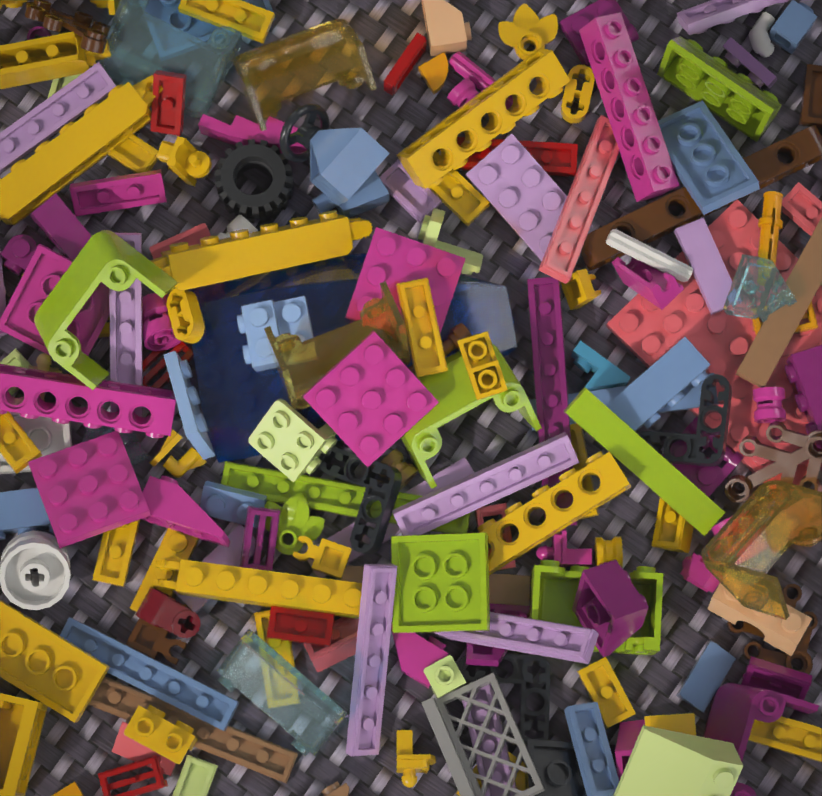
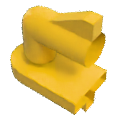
[149,429,207,478]

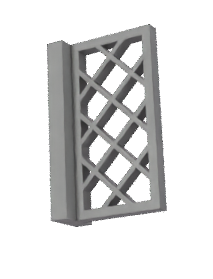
[421,673,545,796]

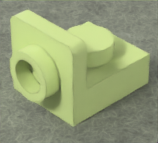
[424,655,466,699]

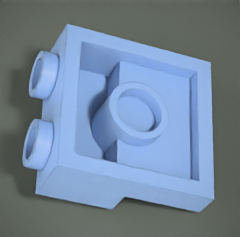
[237,296,318,372]

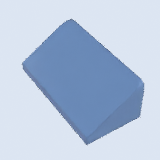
[676,640,736,713]

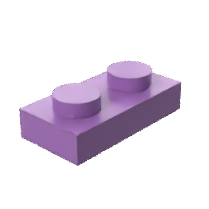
[723,37,778,89]

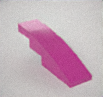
[198,114,307,153]

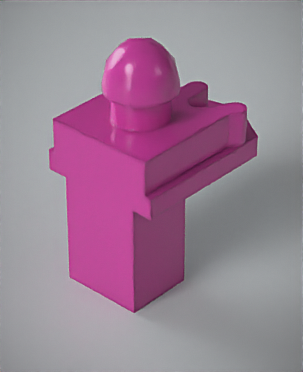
[536,528,592,567]
[680,553,723,593]

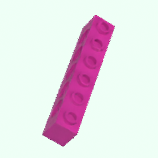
[579,12,679,202]
[0,364,176,438]

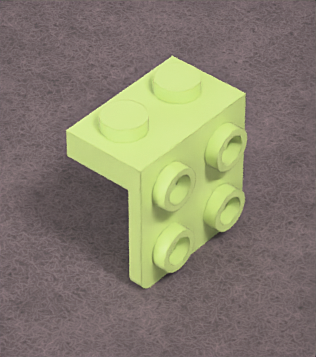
[418,208,483,275]
[249,399,338,482]

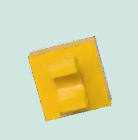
[560,269,601,310]

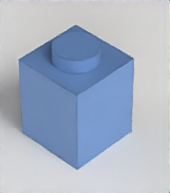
[769,0,818,54]

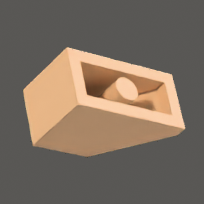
[421,0,472,56]

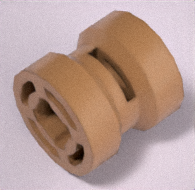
[379,448,419,491]

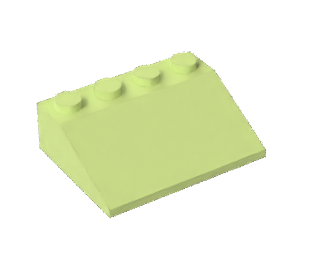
[613,725,743,796]

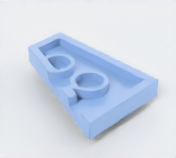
[164,351,215,460]

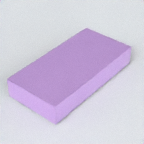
[379,159,442,224]

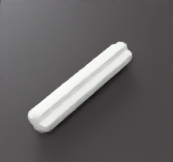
[606,229,693,282]

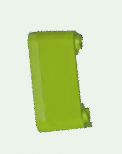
[34,230,178,390]
[401,342,542,489]

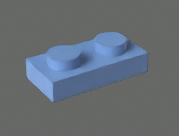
[200,481,267,528]

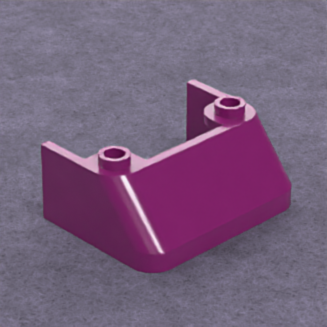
[702,683,819,796]

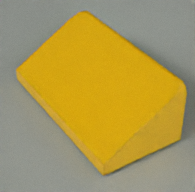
[652,498,694,553]

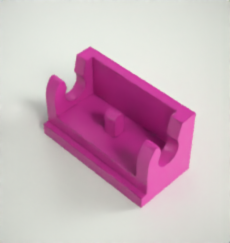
[612,257,684,310]

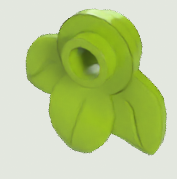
[264,493,325,555]

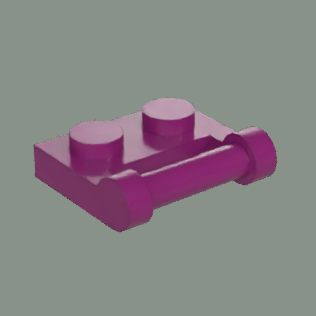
[559,0,639,67]
[662,416,744,497]

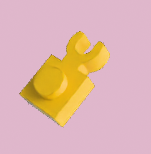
[292,536,352,580]

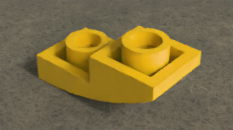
[457,331,508,400]

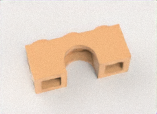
[708,571,812,656]

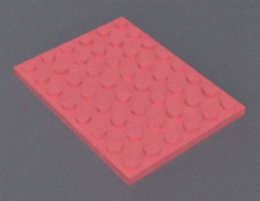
[606,199,822,502]

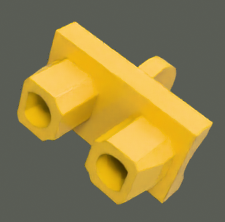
[157,136,212,186]

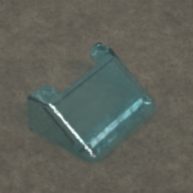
[98,0,243,118]

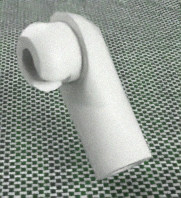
[749,12,775,58]

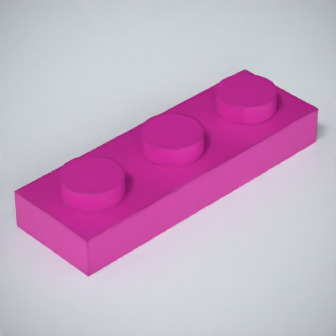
[70,169,167,216]

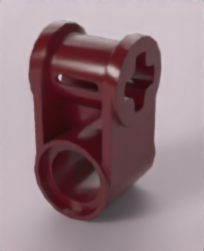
[135,586,201,638]

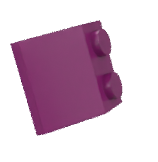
[572,559,648,657]

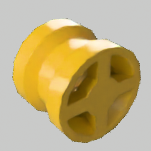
[594,536,623,568]

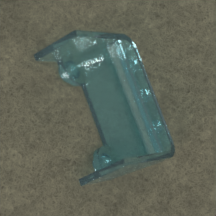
[217,629,349,757]

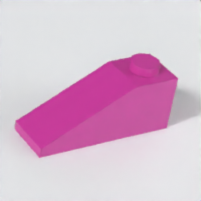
[142,476,231,548]

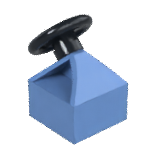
[280,104,390,206]

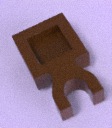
[126,618,188,666]

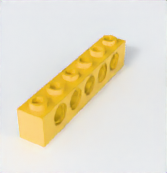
[397,48,570,189]
[477,451,631,575]

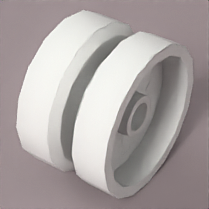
[0,530,71,610]

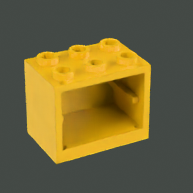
[0,693,48,796]

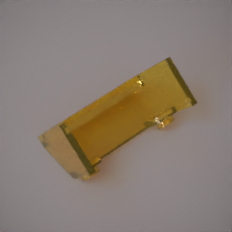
[233,19,377,131]
[264,281,411,409]
[701,480,822,620]

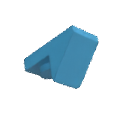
[571,340,631,391]

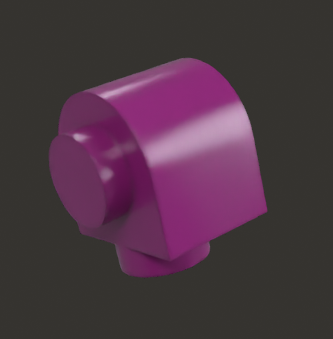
[0,234,38,275]

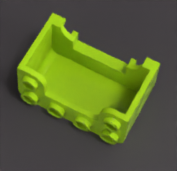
[529,560,663,655]

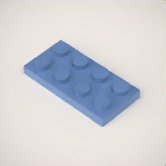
[658,100,760,215]

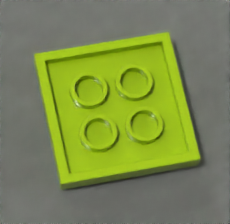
[391,533,490,633]

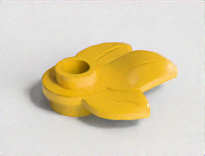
[498,3,558,60]

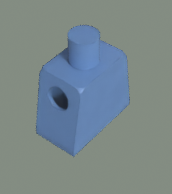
[312,171,389,218]

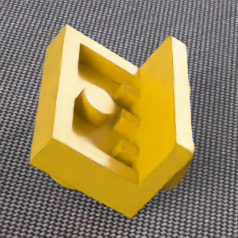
[124,705,198,764]

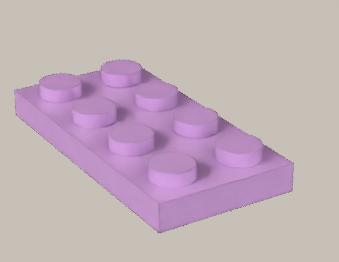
[466,134,593,262]

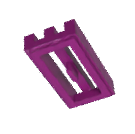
[239,506,280,571]
[741,656,812,700]

